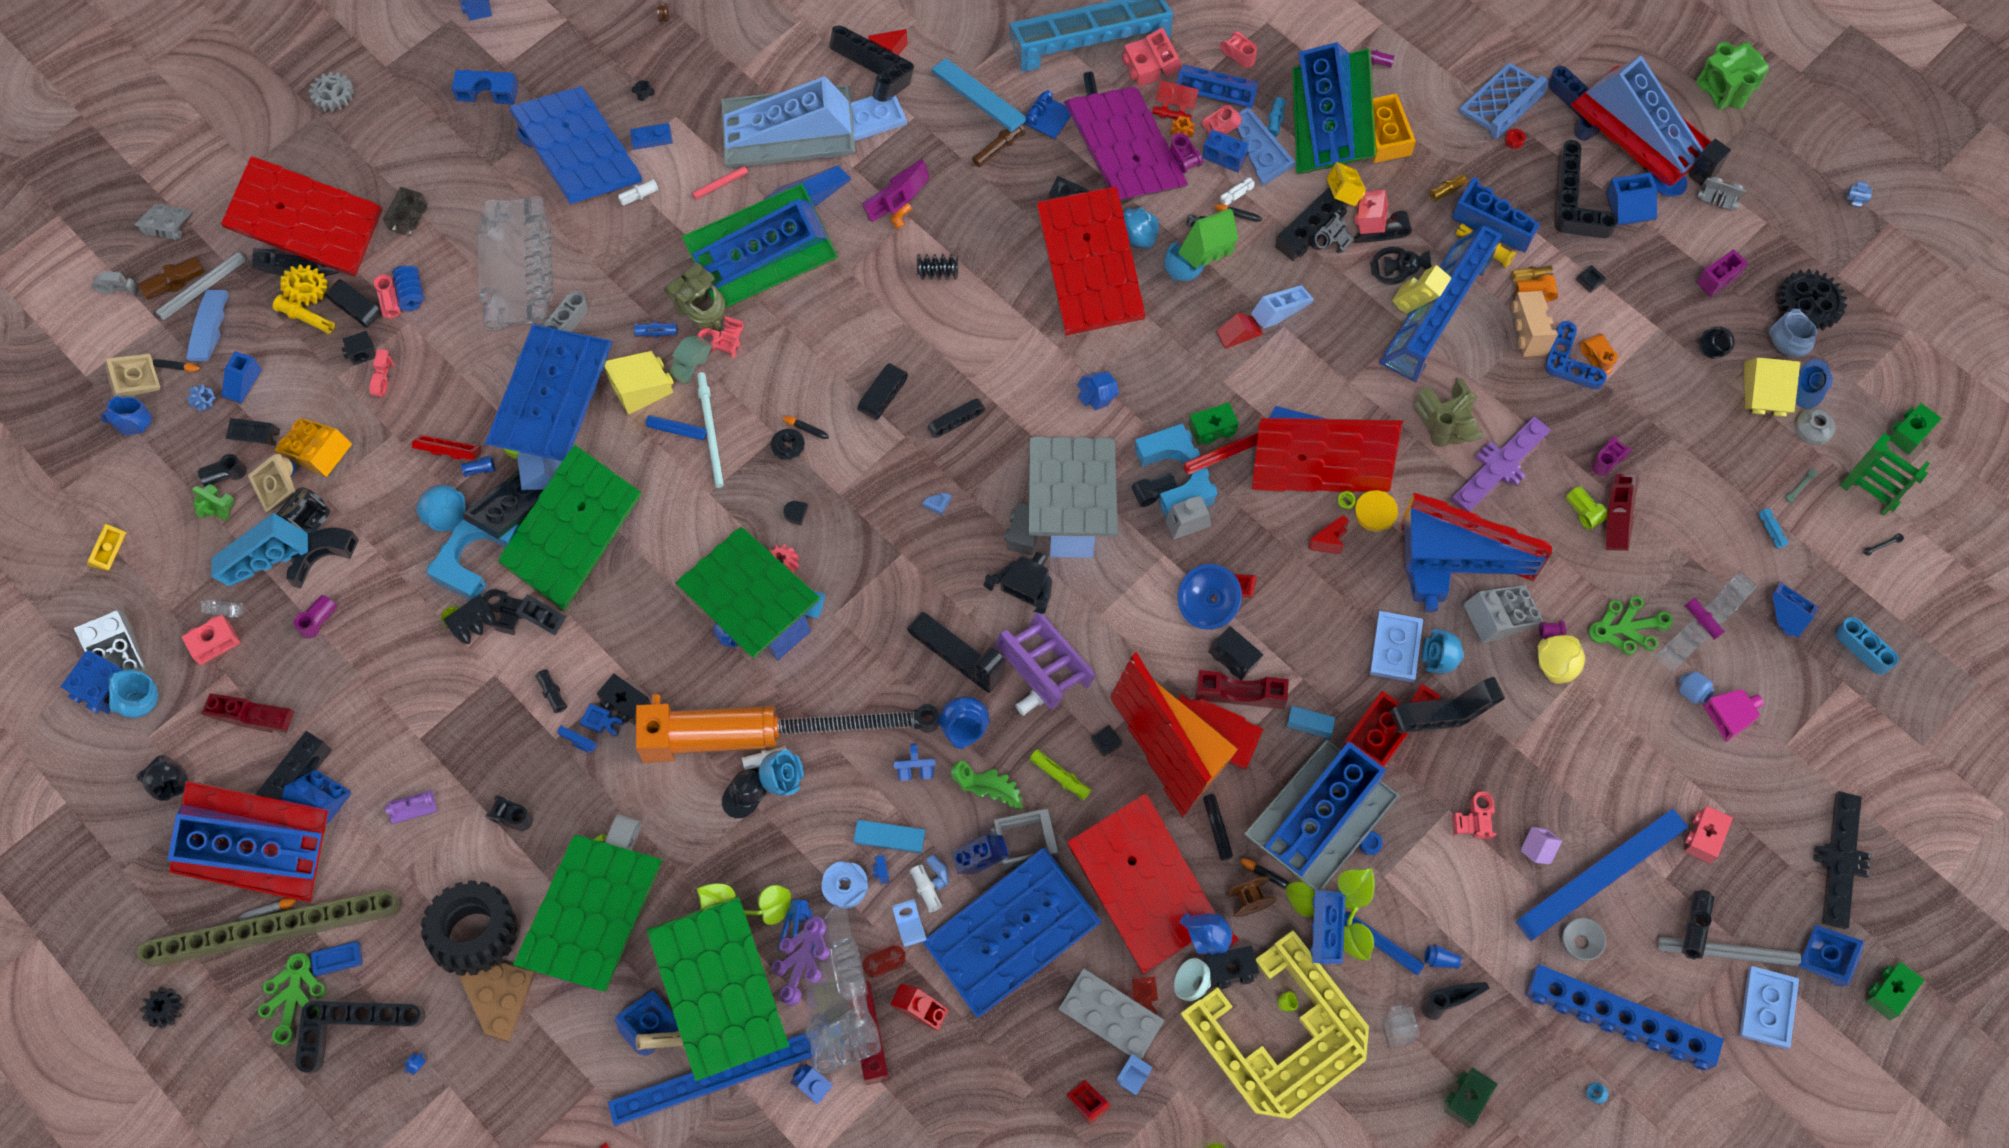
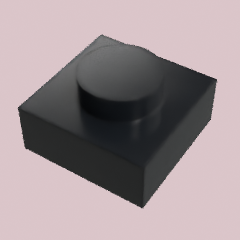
[1091,725,1123,757]

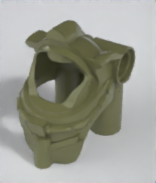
[664,262,725,332]
[1413,377,1483,447]

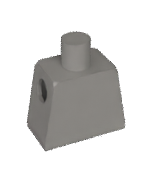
[1165,496,1211,540]

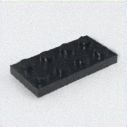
[463,470,544,539]

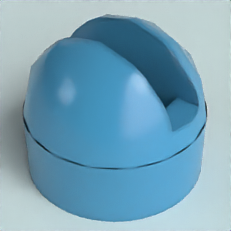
[1587,1082,1609,1104]

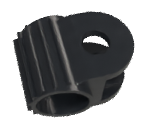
[276,487,330,535]

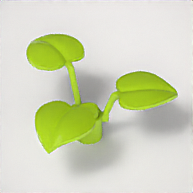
[1285,868,1375,961]
[697,883,791,925]

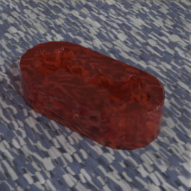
[862,946,906,978]

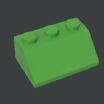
[1178,208,1238,268]

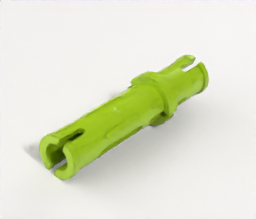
[1029,749,1092,801]

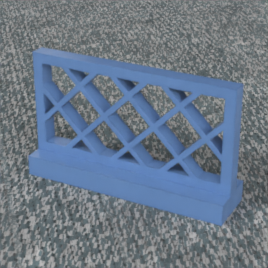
[1459,63,1548,139]

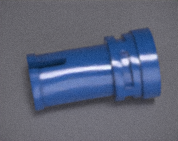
[461,455,495,477]

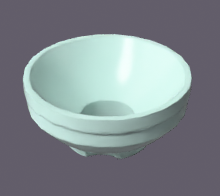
[1174,958,1211,1002]

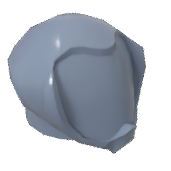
[1768,309,1817,358]

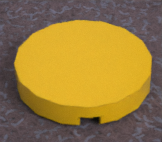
[1354,490,1398,532]

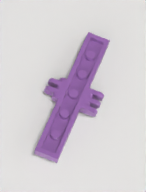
[1451,416,1551,512]

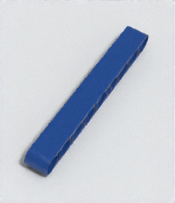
[1515,808,1689,941]

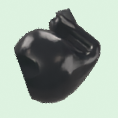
[136,755,188,801]

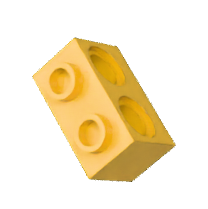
[1326,162,1366,206]

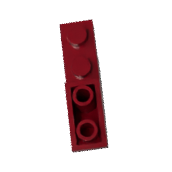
[1606,474,1639,551]
[201,693,295,733]

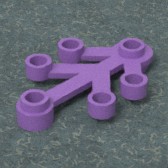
[771,916,830,1006]

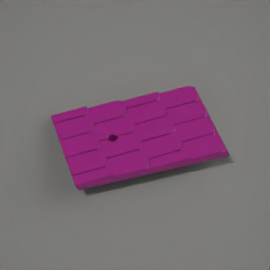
[1064,87,1188,201]

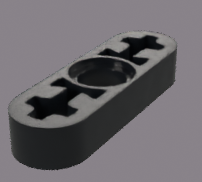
[927,398,985,438]

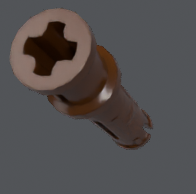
[972,124,1026,168]

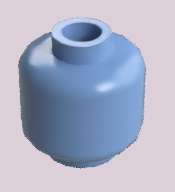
[1678,671,1714,704]

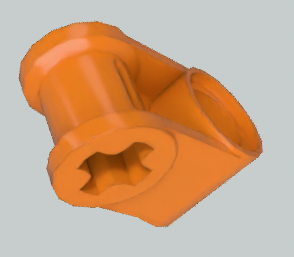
[1580,333,1618,375]

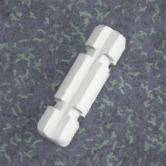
[1219,177,1255,205]

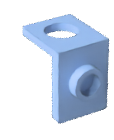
[892,899,926,947]

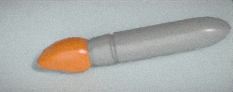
[239,899,296,921]

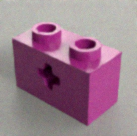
[1697,249,1748,297]

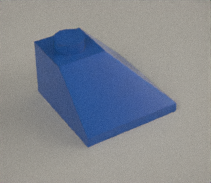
[1773,581,1818,638]

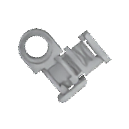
[92,271,138,296]

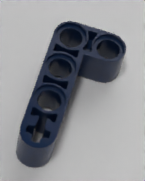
[1548,66,1601,141]

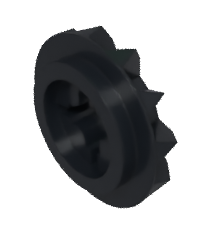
[771,429,805,461]

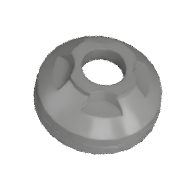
[1795,408,1835,445]
[1562,918,1606,962]

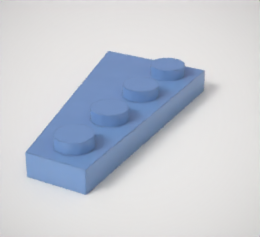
[1236,107,1295,187]

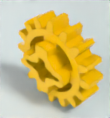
[280,265,327,306]

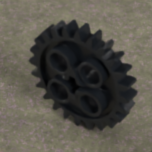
[1777,269,1847,331]

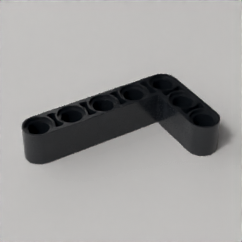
[829,26,914,102]
[1554,140,1618,238]
[907,612,1005,693]
[1389,677,1505,733]
[295,1001,425,1073]

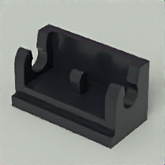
[226,418,280,445]

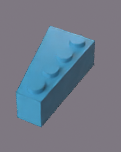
[211,513,308,586]

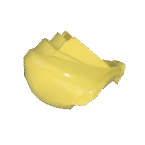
[1537,635,1585,685]

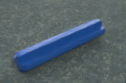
[645,415,707,441]

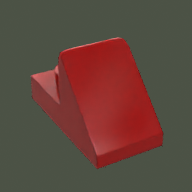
[1308,515,1349,554]

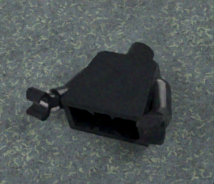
[983,552,1053,614]

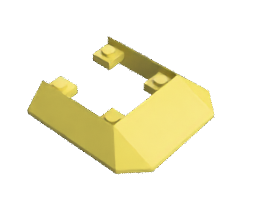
[1181,930,1369,1119]

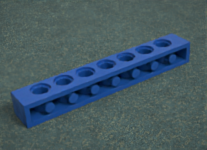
[1525,964,1724,1071]

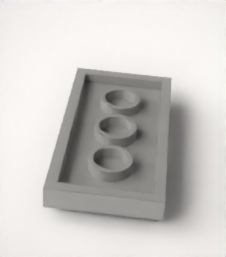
[1059,968,1165,1060]

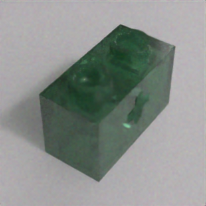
[1444,1067,1498,1128]

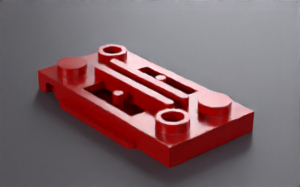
[1178,694,1264,771]

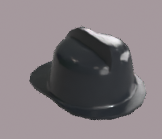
[722,769,767,819]

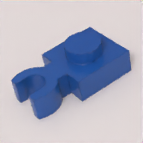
[580,703,624,736]

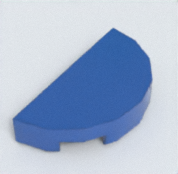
[557,725,598,753]

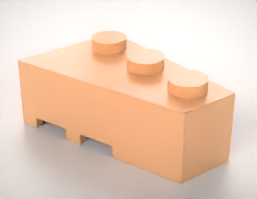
[1511,291,1558,357]

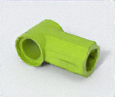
[1565,486,1608,530]

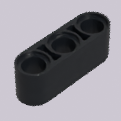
[324,279,382,328]
[857,363,908,421]

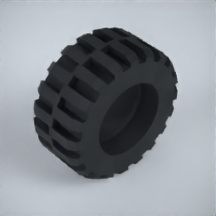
[421,880,518,976]

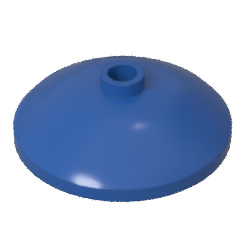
[1178,564,1242,630]

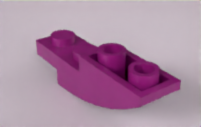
[861,159,930,222]

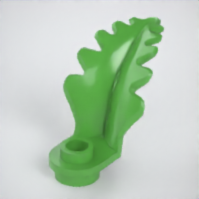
[951,761,1022,809]

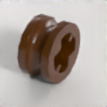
[657,3,669,21]

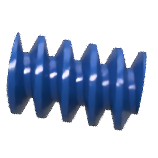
[392,266,425,311]

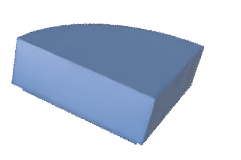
[922,493,952,515]

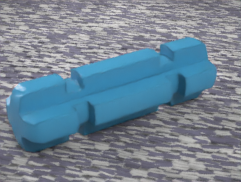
[1759,508,1788,549]

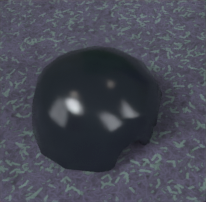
[1699,326,1735,359]

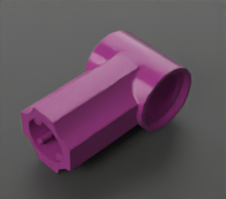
[294,594,337,639]

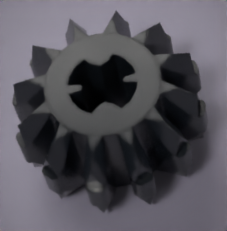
[139,987,185,1029]

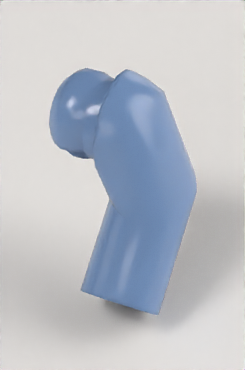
[927,855,949,890]

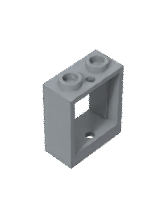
[990,809,1058,870]

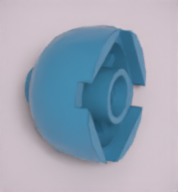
[1164,242,1205,282]
[1422,629,1464,674]
[759,749,804,796]

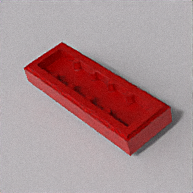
[412,434,481,460]

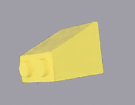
[604,351,674,415]
[1744,357,1800,417]

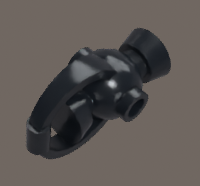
[1370,246,1432,285]

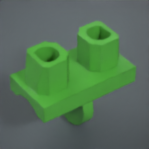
[192,484,234,521]

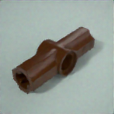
[139,256,205,300]

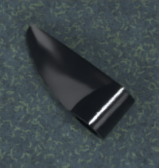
[1354,210,1412,243]
[1422,982,1490,1020]

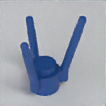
[777,900,816,957]

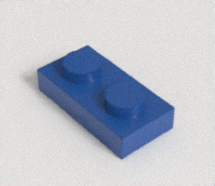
[630,123,673,150]

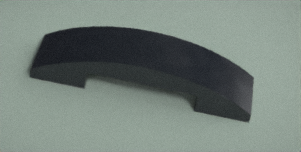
[252,248,339,276]

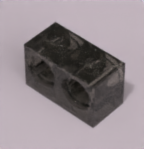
[383,187,428,237]

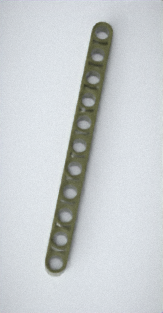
[137,890,401,967]

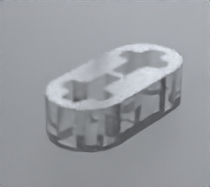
[201,598,243,617]

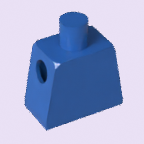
[1407,571,1451,613]

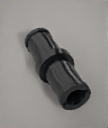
[535,669,567,713]

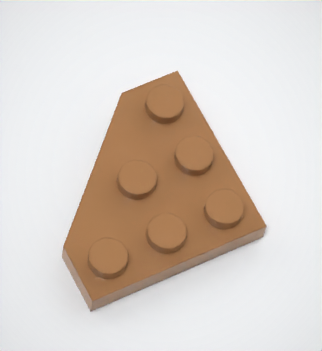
[459,963,535,1042]

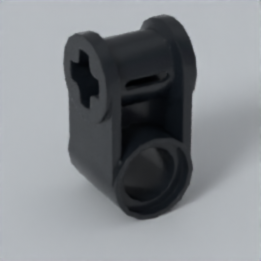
[485,795,533,831]

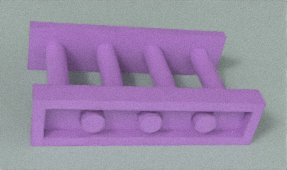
[995,613,1096,710]

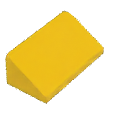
[86,524,126,571]

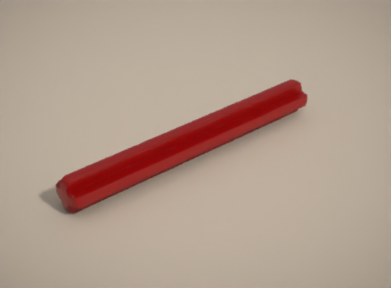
[1183,431,1258,474]

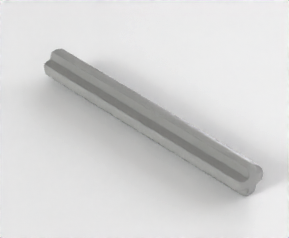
[156,252,246,320]

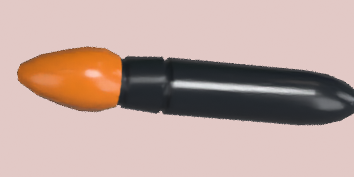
[1214,204,1262,222]
[152,359,200,372]
[782,415,829,439]
[1240,858,1290,889]

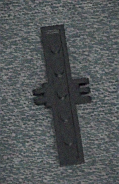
[1813,791,1871,930]

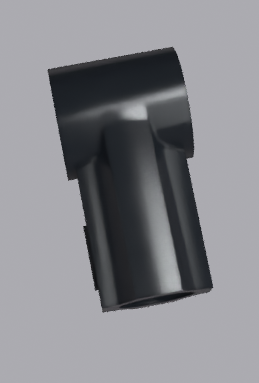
[198,454,247,487]
[1131,473,1177,507]

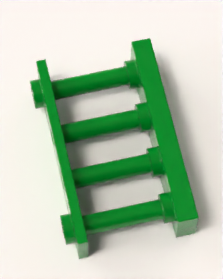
[1840,433,1930,516]

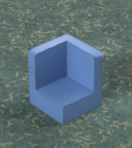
[1116,1054,1153,1095]

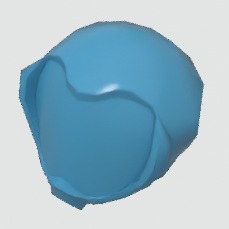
[1123,206,1159,250]
[416,484,466,531]
[108,669,159,719]

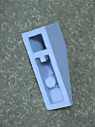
[1251,285,1314,329]

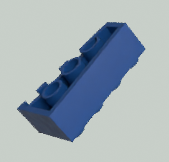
[1452,177,1540,253]

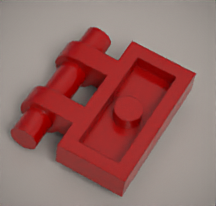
[1152,80,1199,121]

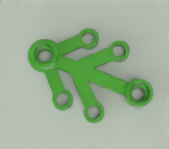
[1589,596,1673,656]
[258,953,326,1046]

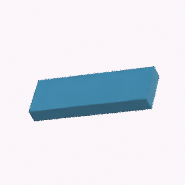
[853,820,926,854]

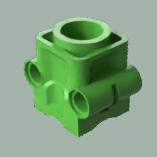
[1696,41,1769,110]

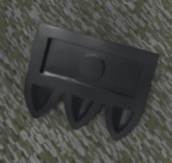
[443,594,496,644]

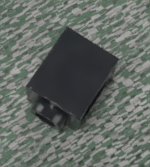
[341,330,376,366]

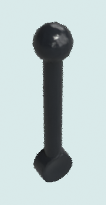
[1864,533,1904,556]

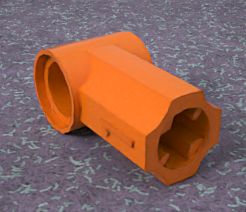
[1514,275,1558,302]

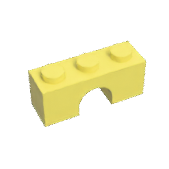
[1392,265,1451,314]

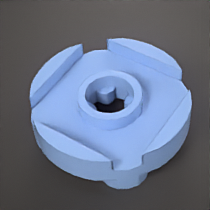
[822,861,868,910]

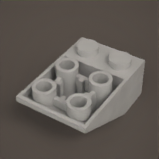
[1463,585,1544,643]
[74,609,147,672]

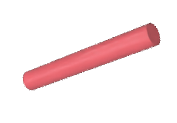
[692,166,748,200]

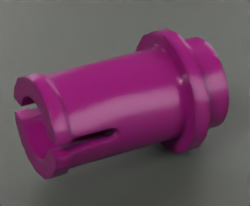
[1371,49,1395,68]

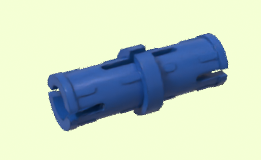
[634,321,678,338]

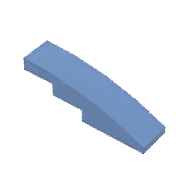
[186,290,229,361]

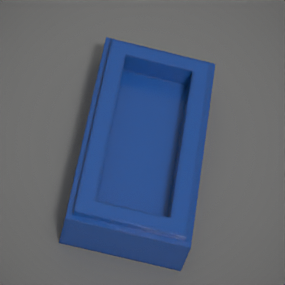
[310,941,363,977]

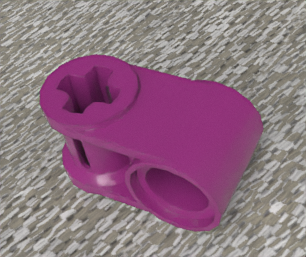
[1170,133,1203,173]
[1592,436,1632,476]

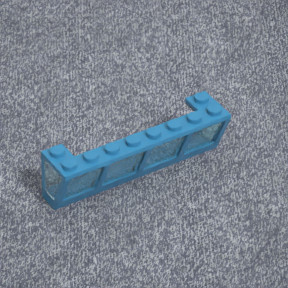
[1010,0,1173,72]

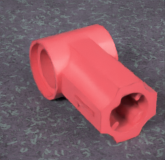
[374,274,401,319]

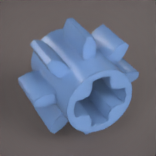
[1847,181,1872,207]
[186,384,216,412]

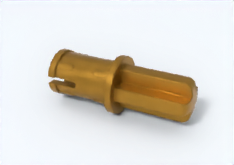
[1429,174,1468,202]
[1511,265,1553,282]

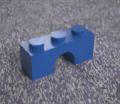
[452,70,518,105]

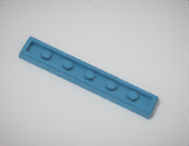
[932,58,1026,132]

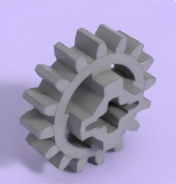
[309,72,354,112]

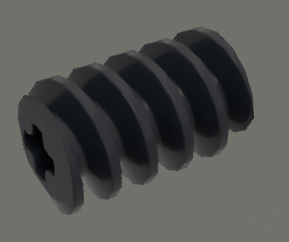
[917,254,958,280]

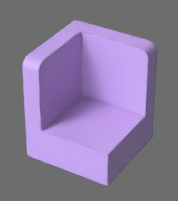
[1521,827,1562,864]

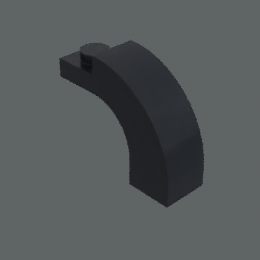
[286,528,359,589]

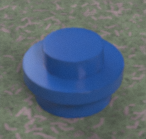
[404,1052,427,1075]

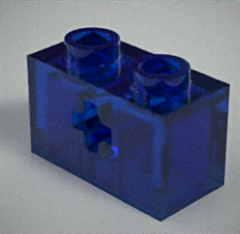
[951,834,1009,875]

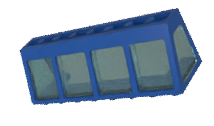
[1379,226,1502,383]

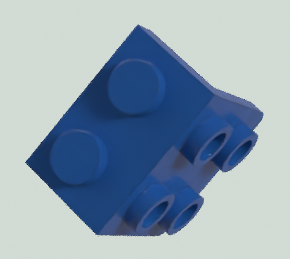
[60,651,122,715]

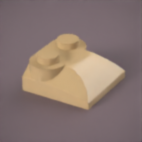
[106,354,160,397]
[248,454,295,513]

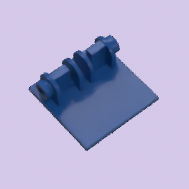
[1023,90,1071,139]

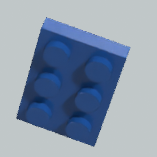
[1311,890,1345,964]

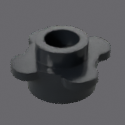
[632,80,655,101]

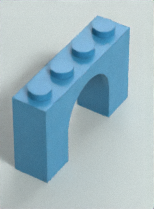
[1134,423,1218,518]
[426,503,519,601]

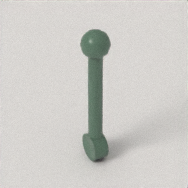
[1785,469,1817,503]

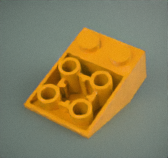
[275,418,352,477]

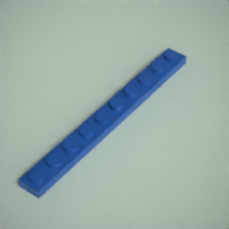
[608,1022,847,1127]

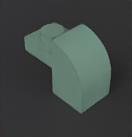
[669,335,713,384]

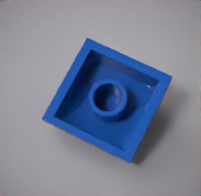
[1799,925,1864,986]
[614,990,679,1056]

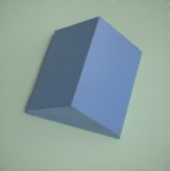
[517,452,562,490]

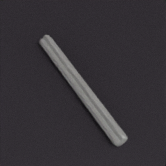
[1657,937,1801,966]

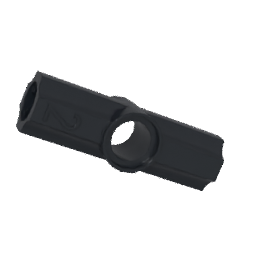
[1681,890,1715,960]

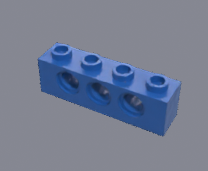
[1177,64,1259,107]

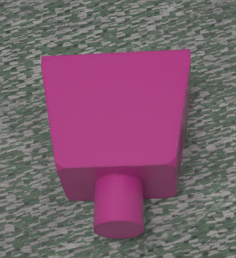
[1703,689,1764,742]

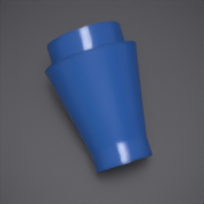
[1424,944,1462,969]

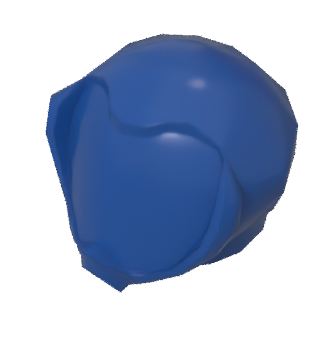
[101,395,153,435]
[939,696,990,749]
[1180,913,1232,955]

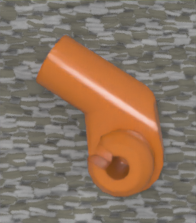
[890,203,912,229]

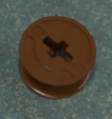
[1225,877,1278,917]

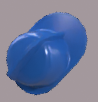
[1796,359,1833,409]

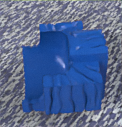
[1077,371,1119,411]

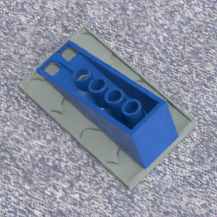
[1244,739,1400,891]

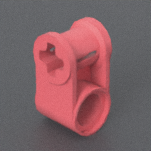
[1220,31,1257,68]
[1201,105,1242,136]

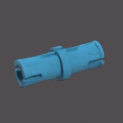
[1268,97,1286,137]

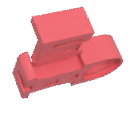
[697,316,744,358]
[369,349,394,397]
[1452,792,1497,839]

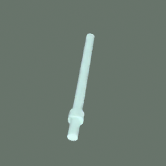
[697,372,724,488]

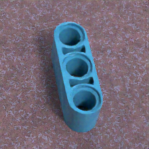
[1835,617,1899,675]

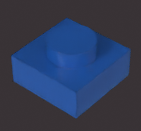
[872,855,890,885]

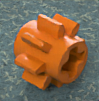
[1170,116,1195,138]

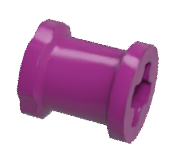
[1539,620,1566,640]

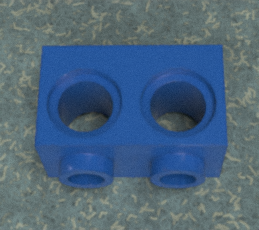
[1202,129,1249,173]

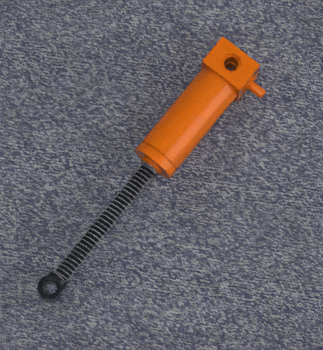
[636,694,939,763]

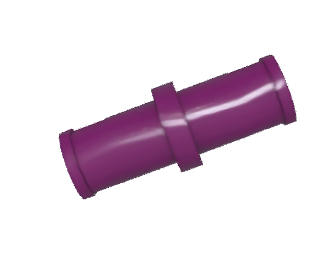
[1684,597,1725,640]

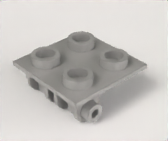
[1697,177,1747,211]
[135,204,193,240]

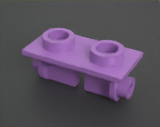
[385,790,437,824]

